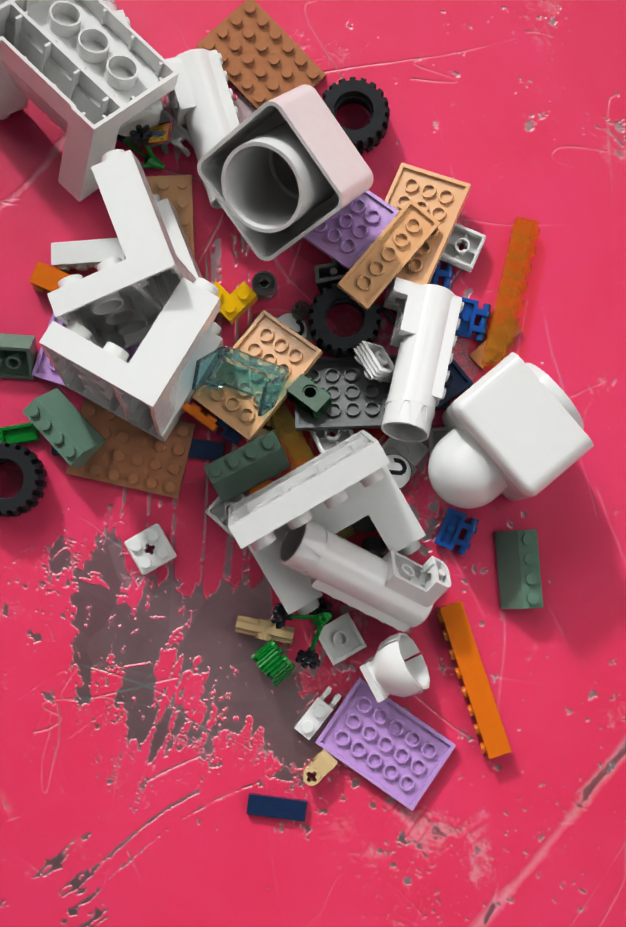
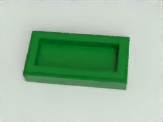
[0,422,40,445]

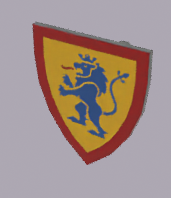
[149,121,174,155]

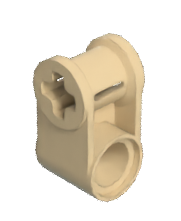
[303,749,338,786]

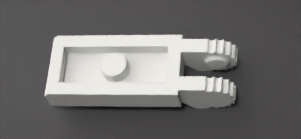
[158,108,193,157]
[294,686,342,740]

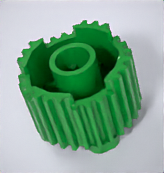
[251,640,296,687]

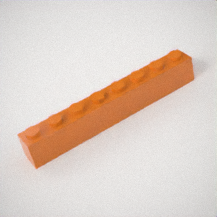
[436,600,512,759]

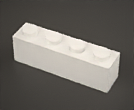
[51,238,126,272]

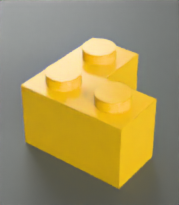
[213,281,258,326]

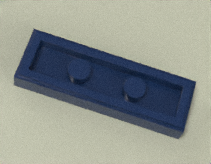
[188,438,225,461]
[246,793,307,822]

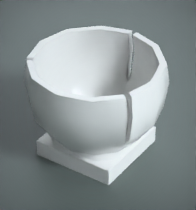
[359,633,430,703]

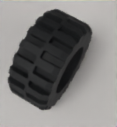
[322,77,390,155]
[308,283,381,357]
[0,442,47,517]

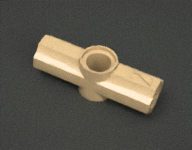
[235,615,295,644]

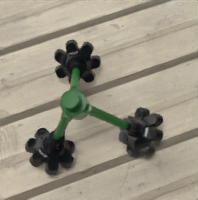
[117,124,165,170]
[271,599,334,669]

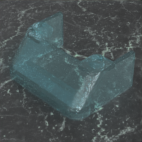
[192,346,289,416]

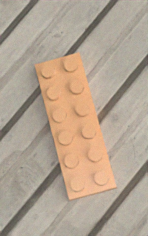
[337,198,440,310]

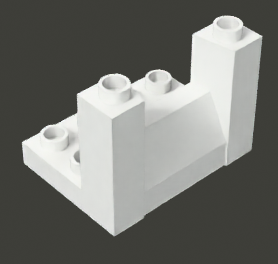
[0,0,179,202]
[47,149,203,349]
[39,277,223,443]
[228,430,426,615]

